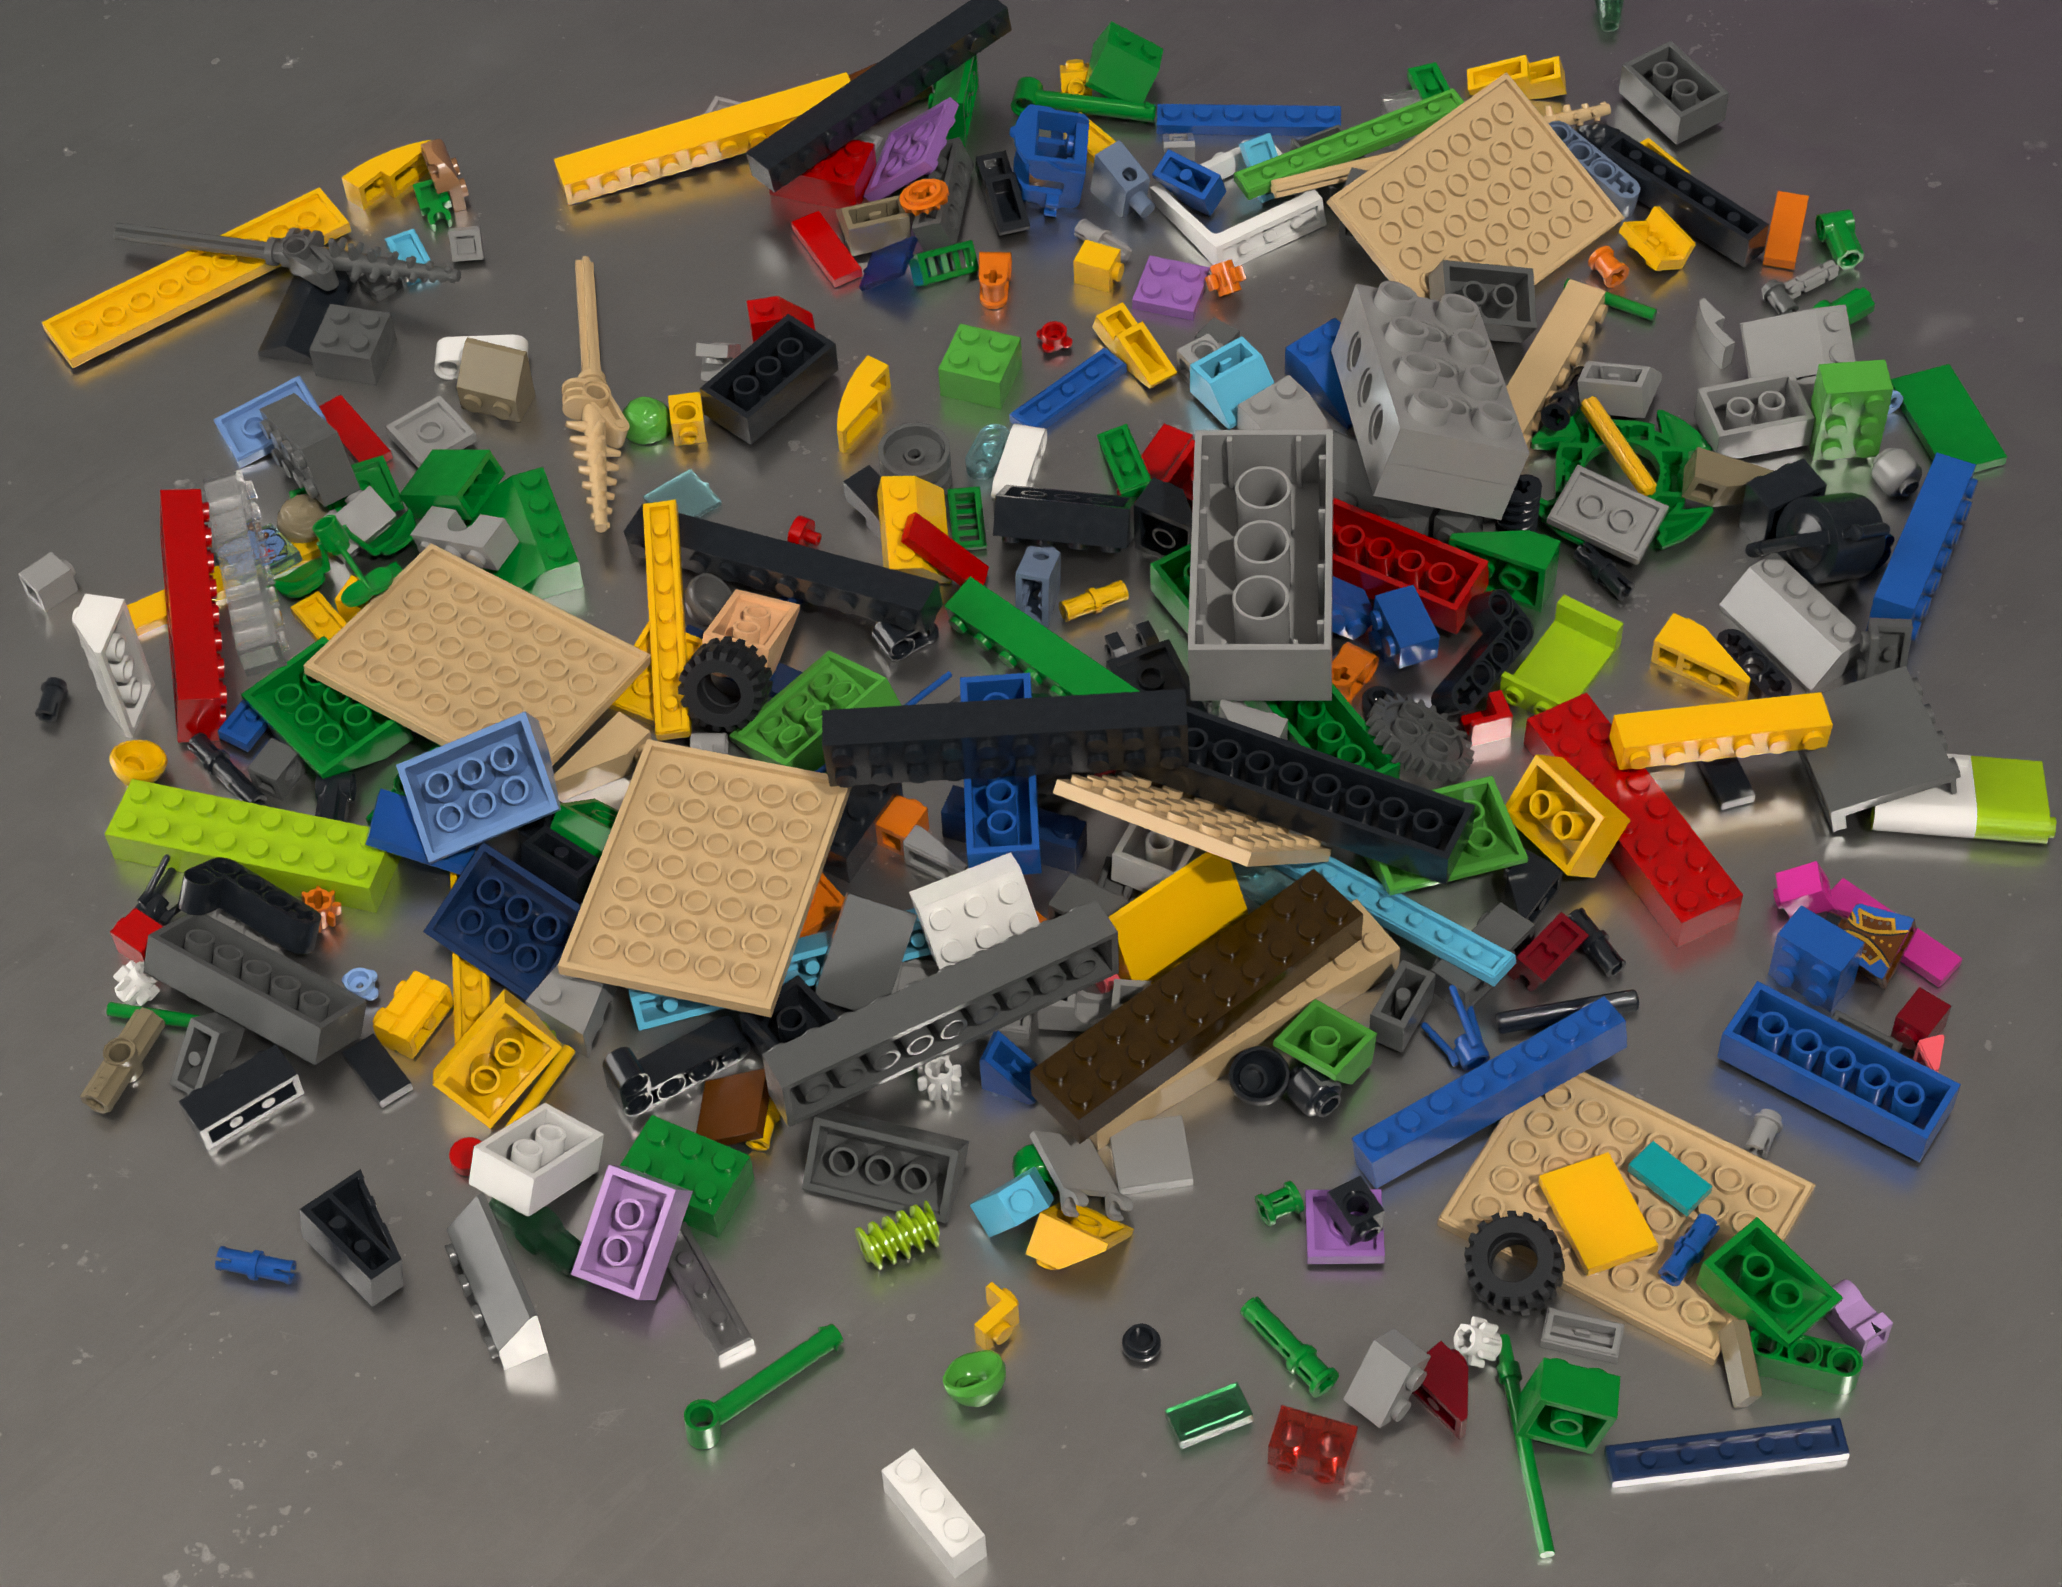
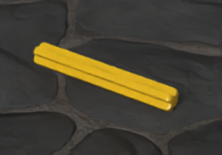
[1581,396,1657,496]

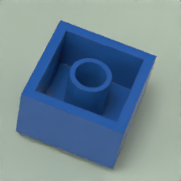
[1768,905,1865,1012]

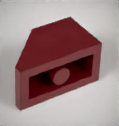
[1412,1341,1469,1440]

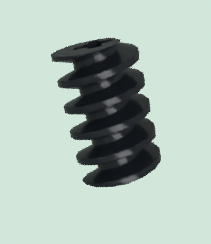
[1495,474,1542,533]

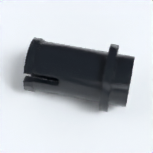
[35,677,68,723]

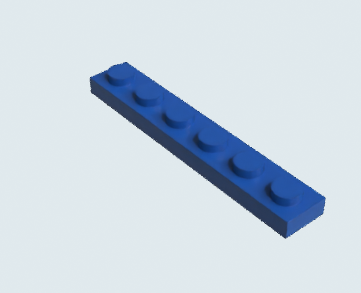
[1157,104,1341,136]

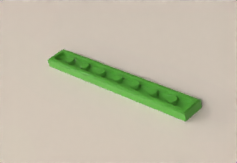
[1234,88,1464,200]

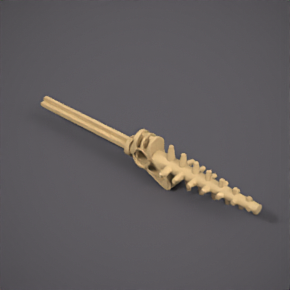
[1270,102,1611,198]
[561,256,630,533]

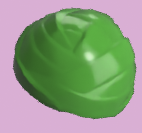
[622,397,672,445]
[943,1350,1006,1407]

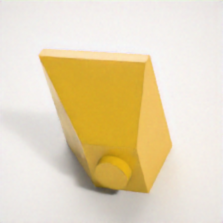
[1026,1202,1134,1270]

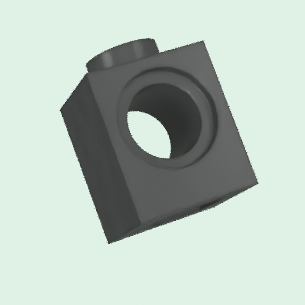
[247,738,306,801]

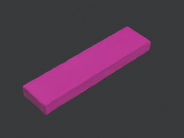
[1827,878,1963,988]

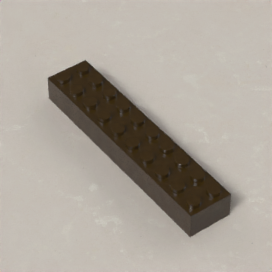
[1030,868,1363,1144]

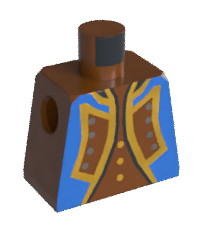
[1825,904,1917,990]

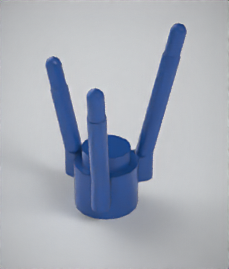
[1421,985,1490,1071]

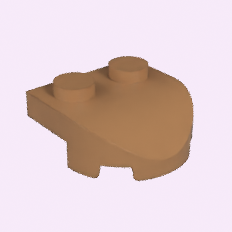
[420,139,469,213]

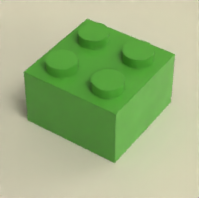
[938,323,1022,410]

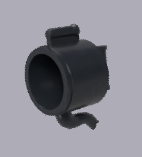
[1745,492,1890,585]

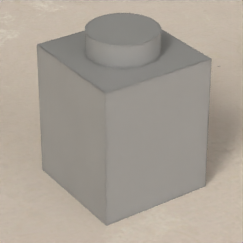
[18,552,79,612]

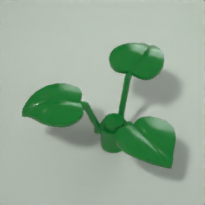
[271,508,416,607]

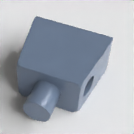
[1090,140,1155,218]
[1015,546,1061,627]

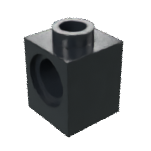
[1326,1175,1385,1246]

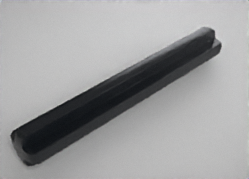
[1495,989,1639,1034]

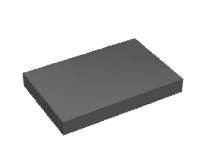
[814,892,917,1011]

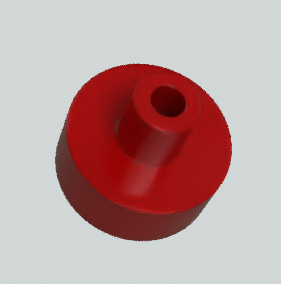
[787,515,822,547]

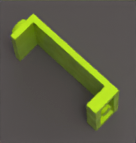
[1500,594,1624,715]

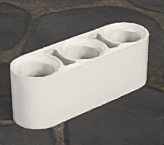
[434,334,529,380]
[991,423,1047,501]

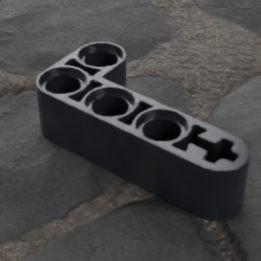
[1431,589,1534,716]
[178,857,321,954]
[602,1016,751,1116]

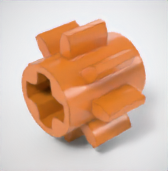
[1205,259,1246,297]
[301,886,341,933]

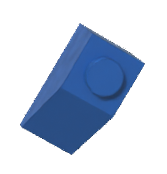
[1152,149,1227,217]

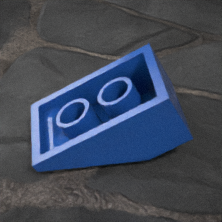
[1284,318,1353,430]

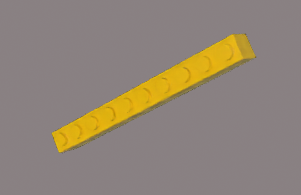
[554,72,850,206]

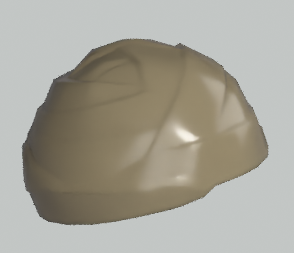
[276,494,330,543]

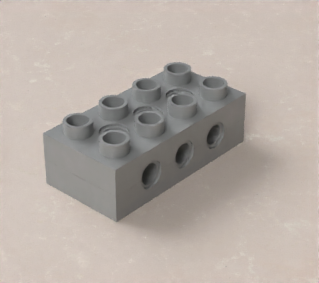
[1331,281,1529,520]

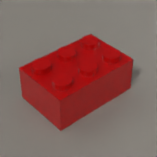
[769,139,876,209]

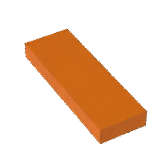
[1762,191,1809,270]

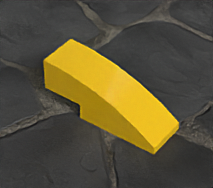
[1467,55,1567,100]
[342,140,431,210]
[1092,302,1177,389]
[837,355,891,454]

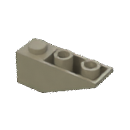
[1682,447,1774,507]

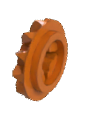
[899,179,950,216]

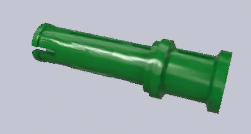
[1240,1296,1339,1398]

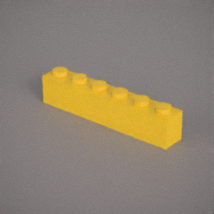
[1609,692,1833,770]

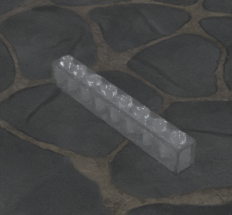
[203,469,290,677]

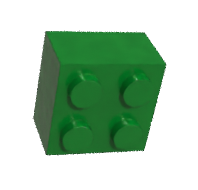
[1516,1357,1621,1454]

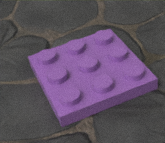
[863,97,959,202]

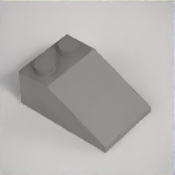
[1740,304,1855,380]
[1237,375,1333,430]

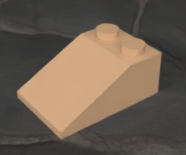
[702,589,800,678]

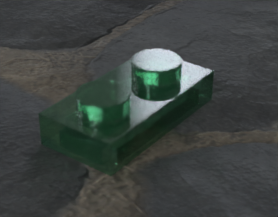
[1165,1382,1253,1449]

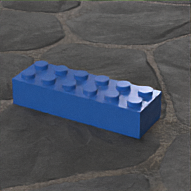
[1866,453,1978,642]
[960,673,1042,875]
[1717,981,1961,1162]

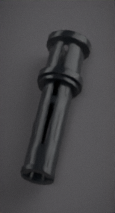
[1541,366,1584,431]

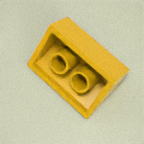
[877,476,952,584]
[432,989,563,1129]

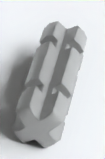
[1784,260,1840,299]

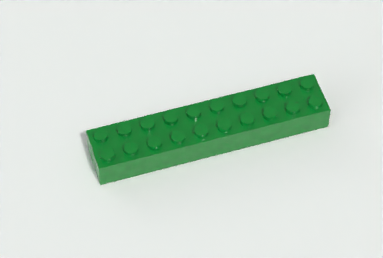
[1150,544,1401,779]

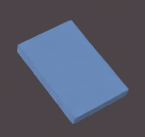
[213,375,328,468]

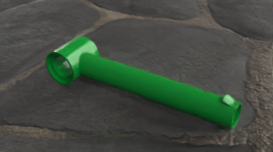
[1011,77,1156,124]
[684,1324,844,1450]

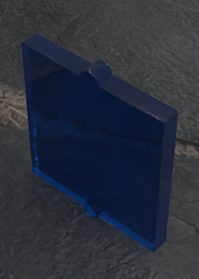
[859,236,918,291]

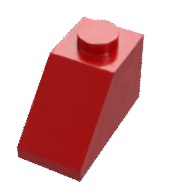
[746,296,816,343]

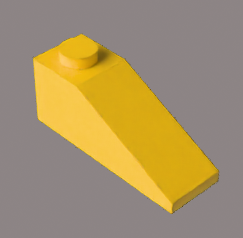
[1651,613,1751,701]

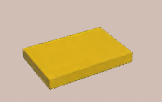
[609,621,703,726]
[1538,1152,1659,1276]

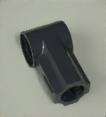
[315,772,357,822]

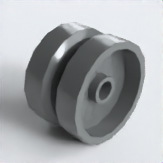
[878,422,952,496]

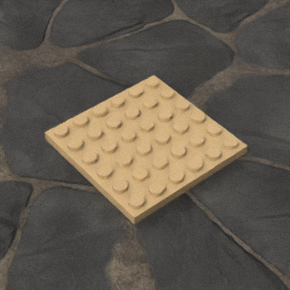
[1053,775,1333,867]

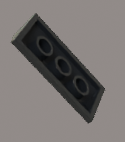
[258,271,358,365]

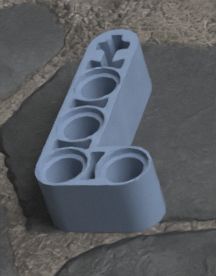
[1548,121,1640,218]

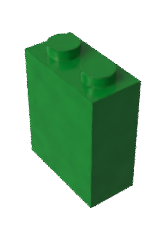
[399,449,506,520]

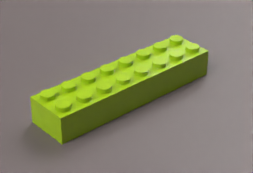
[104,779,401,913]

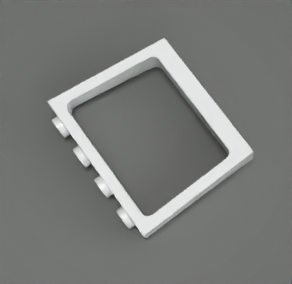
[1150,140,1327,267]

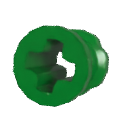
[1255,1180,1304,1227]

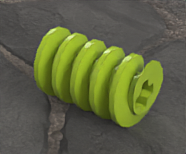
[855,1200,940,1271]

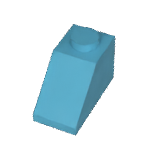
[970,1166,1055,1238]

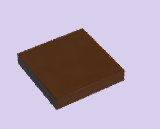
[696,1068,770,1146]

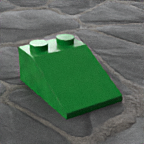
[1449,530,1561,613]
[1696,1217,1843,1348]

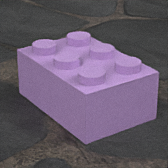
[571,1165,693,1301]

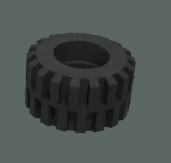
[678,636,773,732]
[1464,1211,1565,1316]

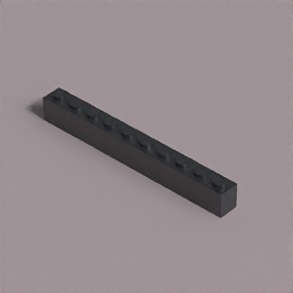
[746,0,1012,193]
[623,503,943,633]

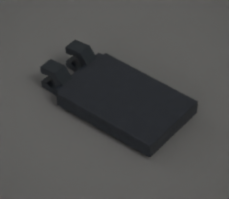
[1104,620,1208,713]

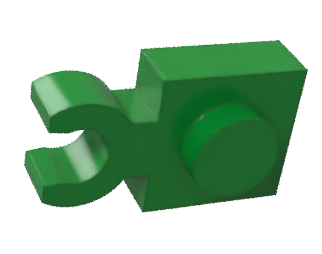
[413,179,453,232]

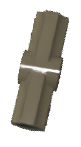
[80,1007,166,1114]

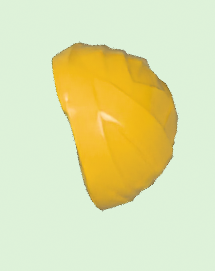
[109,740,168,786]

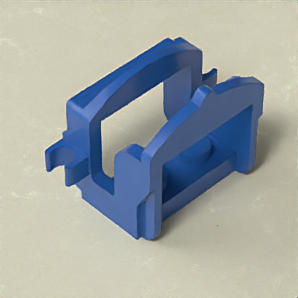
[1009,104,1089,217]

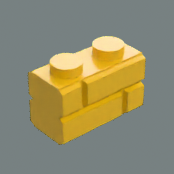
[373,970,454,1059]

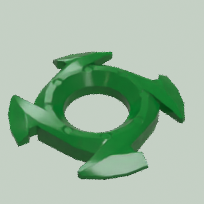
[1531,406,1713,550]

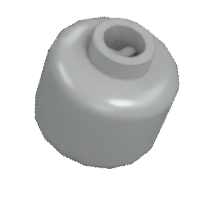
[1872,448,1922,497]

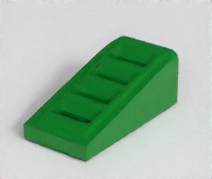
[908,240,979,286]
[947,486,987,550]

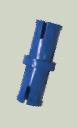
[1658,1214,1720,1286]
[215,1246,297,1285]

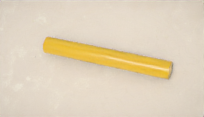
[504,1044,576,1128]

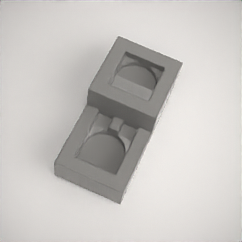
[1696,298,1735,370]

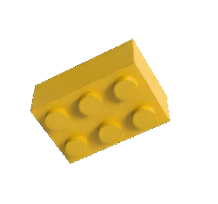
[1505,754,1630,878]

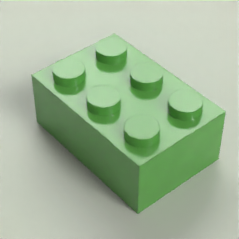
[1809,359,1893,461]

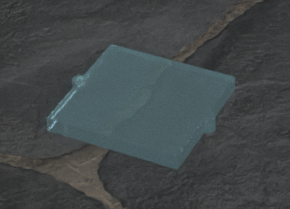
[643,469,722,518]

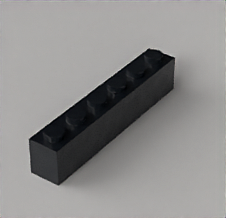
[1601,131,1769,268]

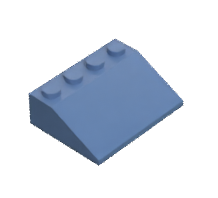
[396,711,561,864]

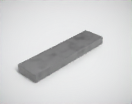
[667,1221,754,1362]

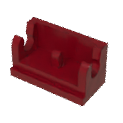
[1507,912,1589,991]

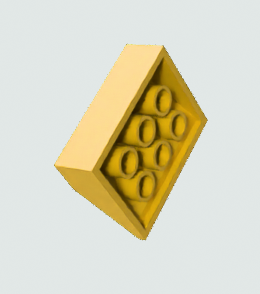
[1108,852,1248,984]

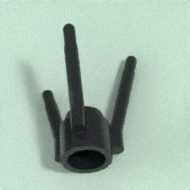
[135,854,182,925]

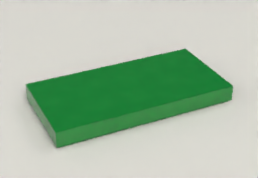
[1891,364,2007,473]

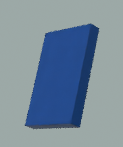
[365,789,477,875]

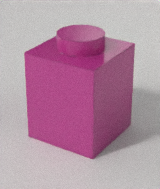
[1773,861,1834,918]

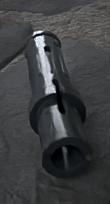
[187,733,267,806]

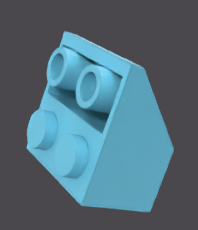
[1190,336,1274,430]

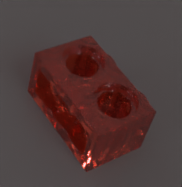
[1267,1405,1358,1486]

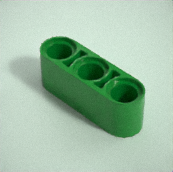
[1750,1329,1863,1395]

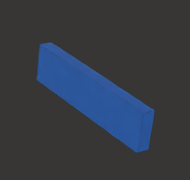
[1009,347,1127,429]

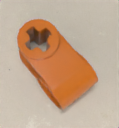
[979,251,1012,309]
[1332,642,1379,703]

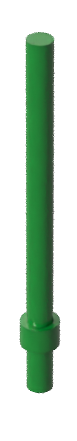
[1496,1334,1555,1558]

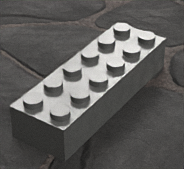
[144,914,367,1065]

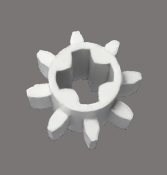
[113,960,160,1007]
[917,1055,962,1101]
[1454,1316,1502,1368]

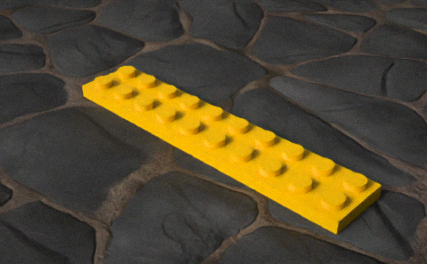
[41,187,351,368]

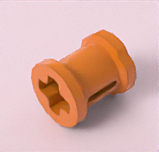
[1588,246,1629,288]

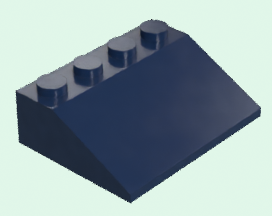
[423,842,581,1000]

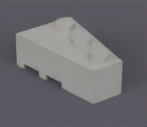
[525,963,618,1058]

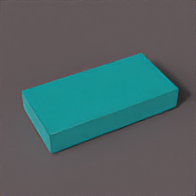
[1627,1141,1713,1217]

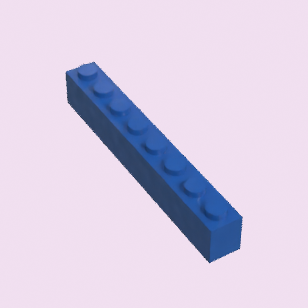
[1352,996,1627,1189]

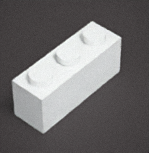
[881,1448,987,1578]

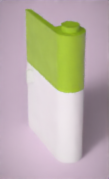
[1870,754,2056,845]

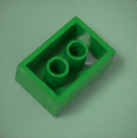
[620,1115,755,1238]

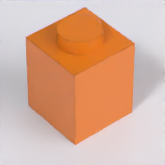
[875,794,929,857]

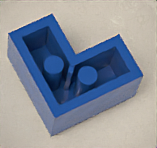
[1332,576,1373,640]
[1368,585,1440,668]

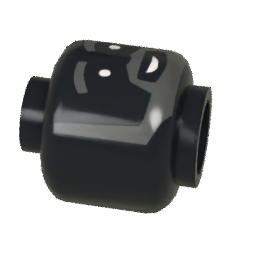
[1287,1063,1342,1117]

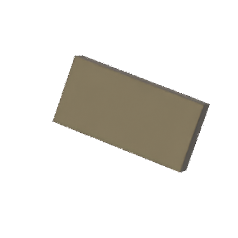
[1718,1320,1763,1408]

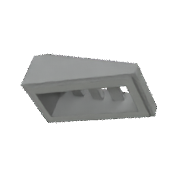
[903,825,968,880]

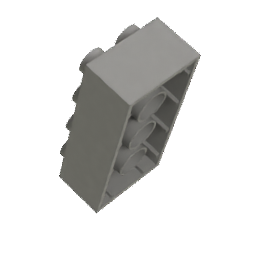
[1188,429,1334,701]

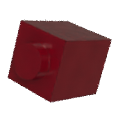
[1891,987,1952,1051]

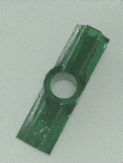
[489,1197,582,1276]

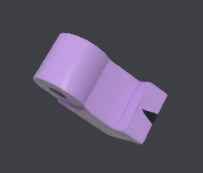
[1825,1279,1893,1357]

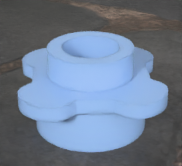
[342,968,379,1001]

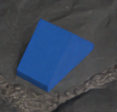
[980,1030,1038,1105]

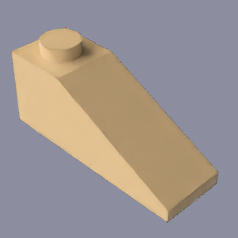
[554,712,652,802]

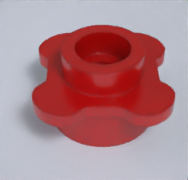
[1036,321,1073,353]

